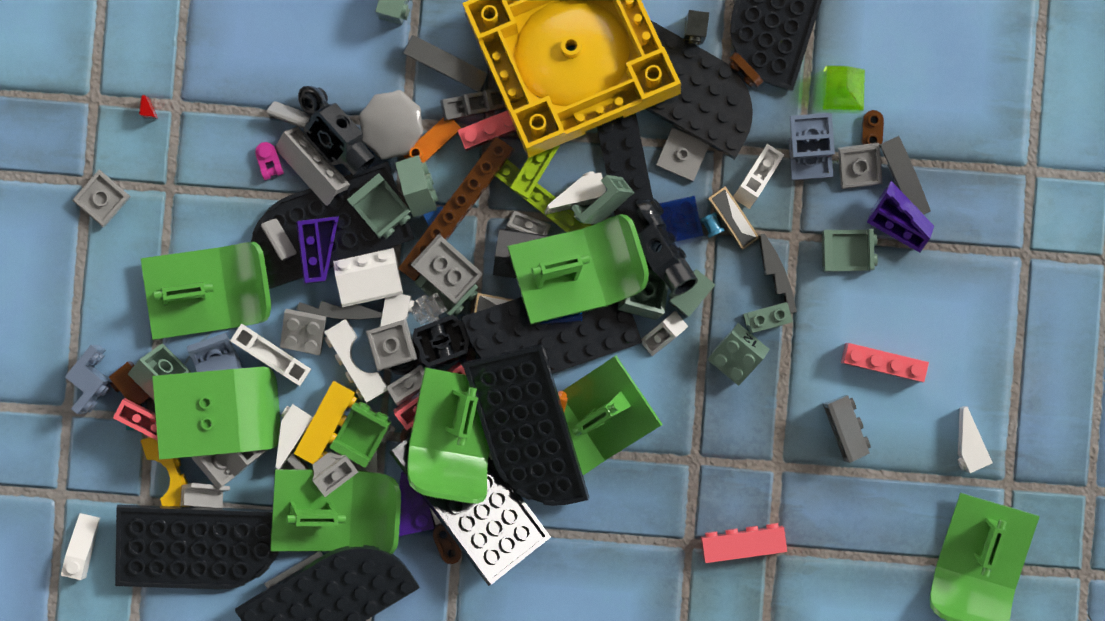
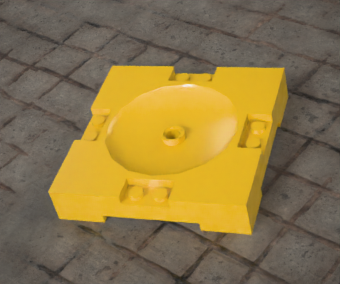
[462,0,681,158]

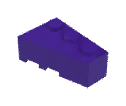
[867,181,934,253]
[296,216,339,284]

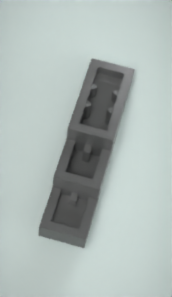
[403,35,488,92]
[440,88,507,121]
[880,136,931,215]
[759,234,797,313]
[297,301,383,320]

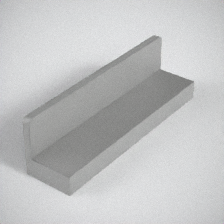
[275,126,350,205]

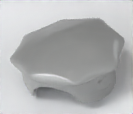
[359,90,423,159]

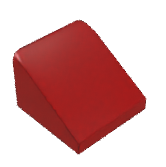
[139,95,158,119]

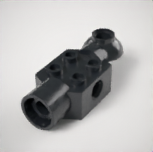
[298,86,375,177]
[636,198,698,296]
[389,315,472,375]

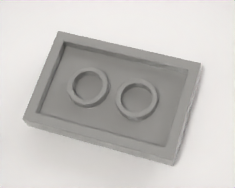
[411,234,483,304]

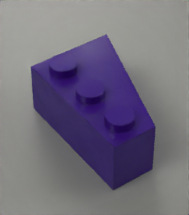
[399,471,436,536]

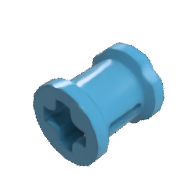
[700,212,725,238]

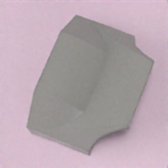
[312,451,358,497]

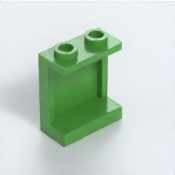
[329,402,392,468]

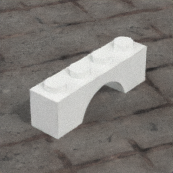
[324,319,388,403]
[230,324,312,386]

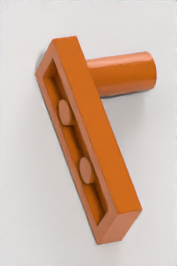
[404,117,462,163]

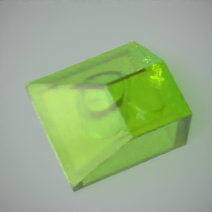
[823,66,865,111]

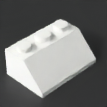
[333,248,403,307]

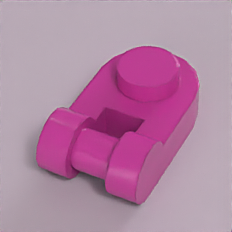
[255,142,284,181]

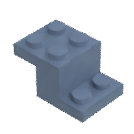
[788,113,835,181]
[187,333,242,372]
[65,345,112,414]

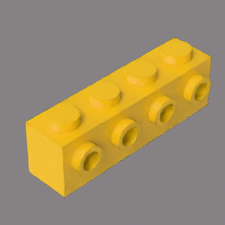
[294,381,357,464]

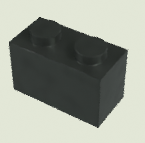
[684,10,710,46]

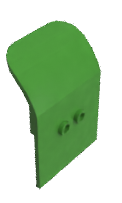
[507,214,649,325]
[140,242,271,340]
[563,356,663,475]
[152,367,281,460]
[407,367,490,504]
[270,469,401,554]
[930,493,1040,621]

